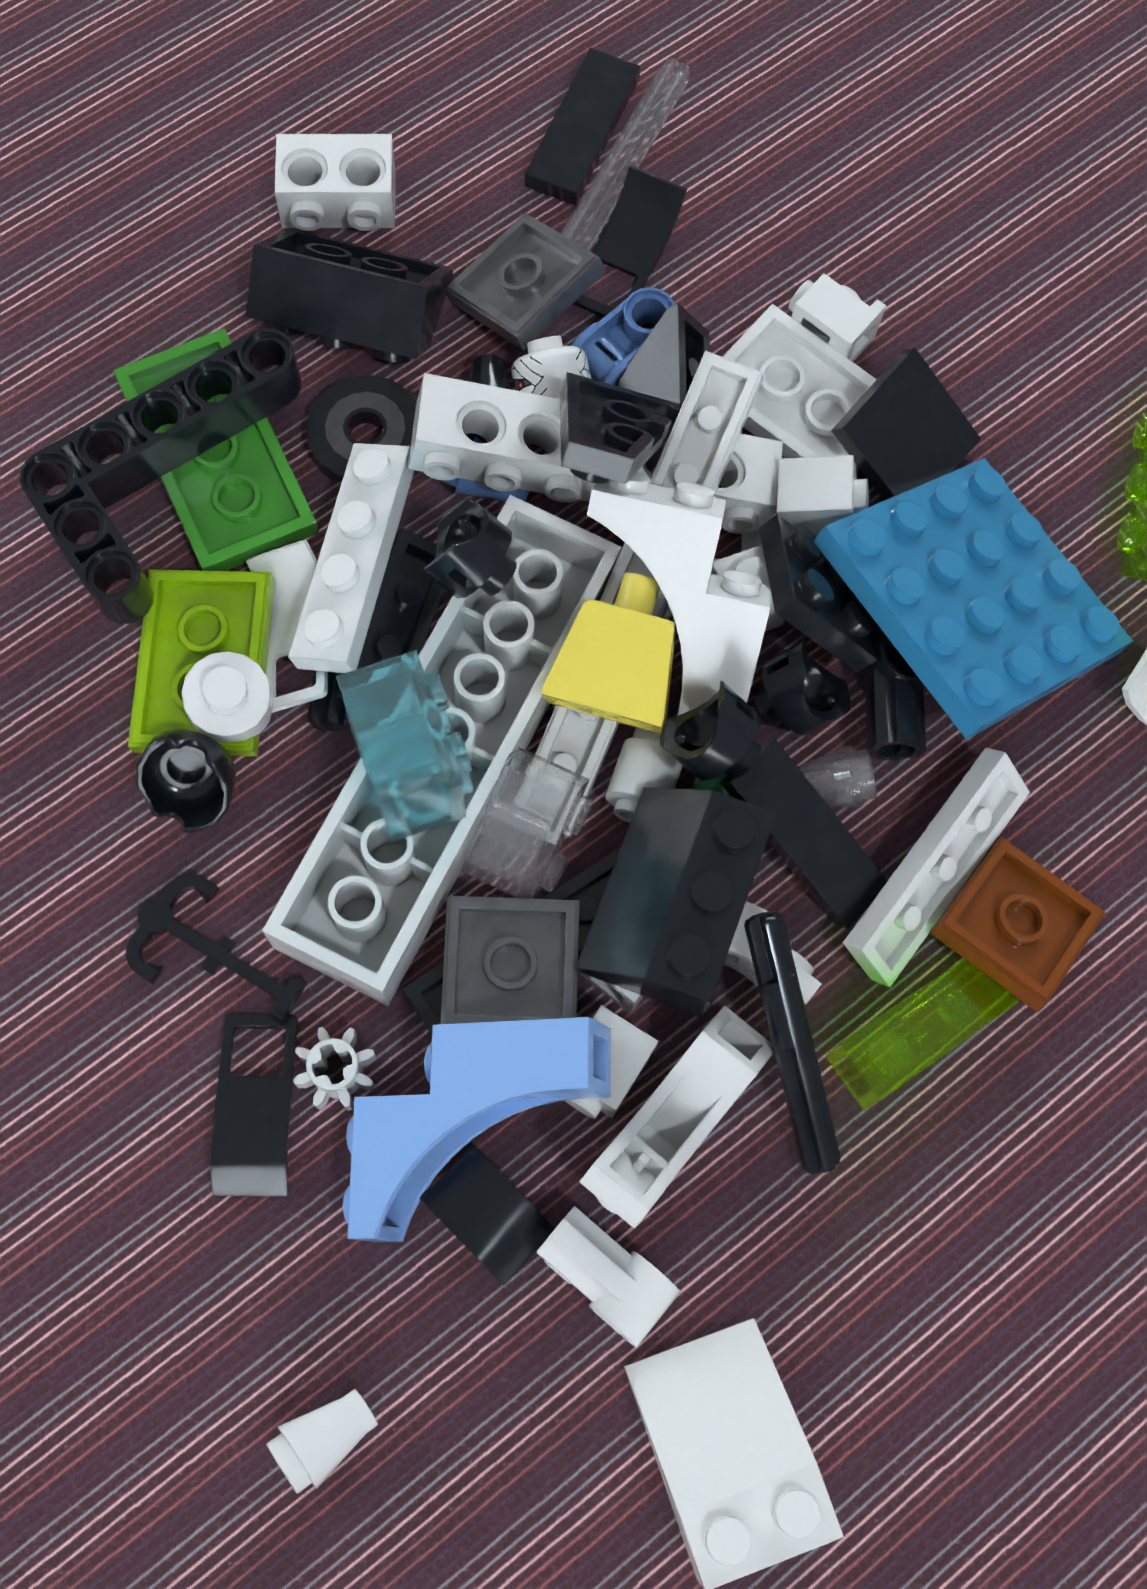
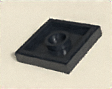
[831,348,981,501]

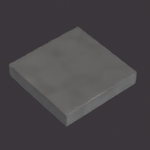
[444,213,606,351]
[441,896,579,1024]

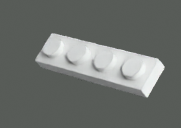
[288,443,414,674]
[843,748,1030,987]

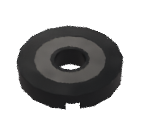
[306,375,417,481]

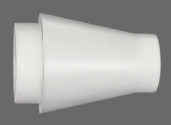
[266,1389,378,1494]

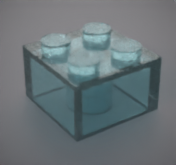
[336,650,474,843]

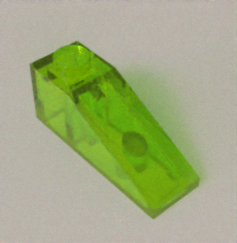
[825,959,1021,1111]

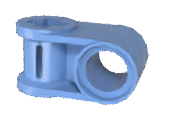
[572,287,675,387]

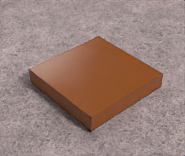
[930,836,1106,1012]

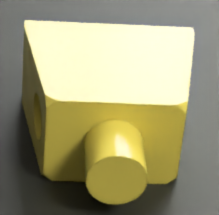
[541,572,676,734]

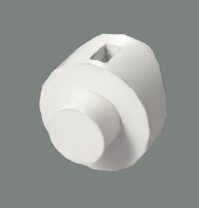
[182,651,273,743]

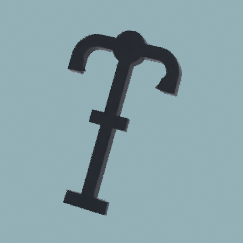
[126,874,308,1022]

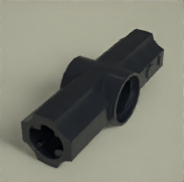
[855,609,926,761]

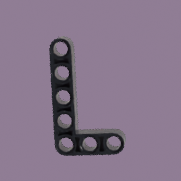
[20,328,302,624]

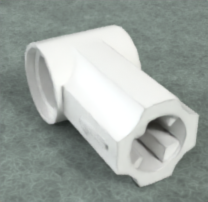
[536,1206,681,1348]

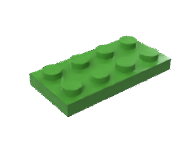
[113,328,319,571]

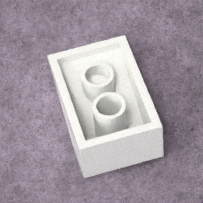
[624,1318,844,1589]

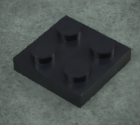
[759,514,877,673]

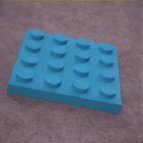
[813,458,1133,740]

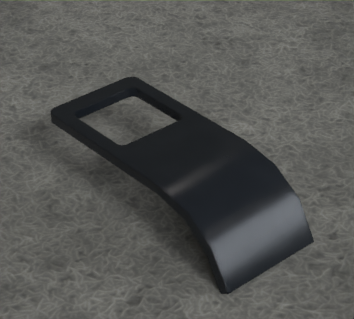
[573,165,687,318]
[211,1014,298,1196]
[419,1142,554,1286]

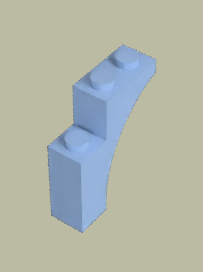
[343,1017,611,1242]

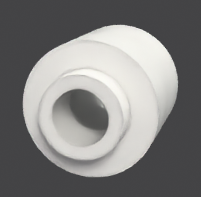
[605,728,682,823]

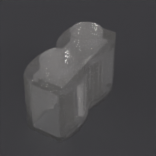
[461,747,593,899]

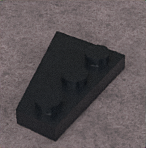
[560,372,682,484]

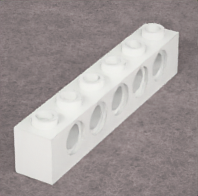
[408,373,783,534]

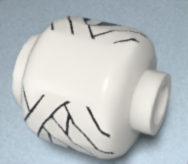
[511,335,591,399]

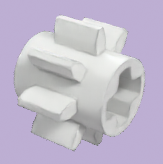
[293,1027,377,1111]

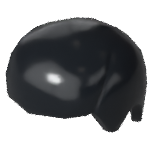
[136,728,236,833]

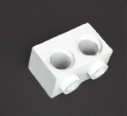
[275,134,395,231]

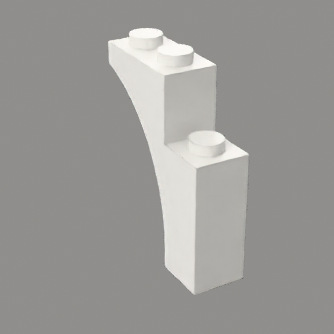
[587,472,772,716]

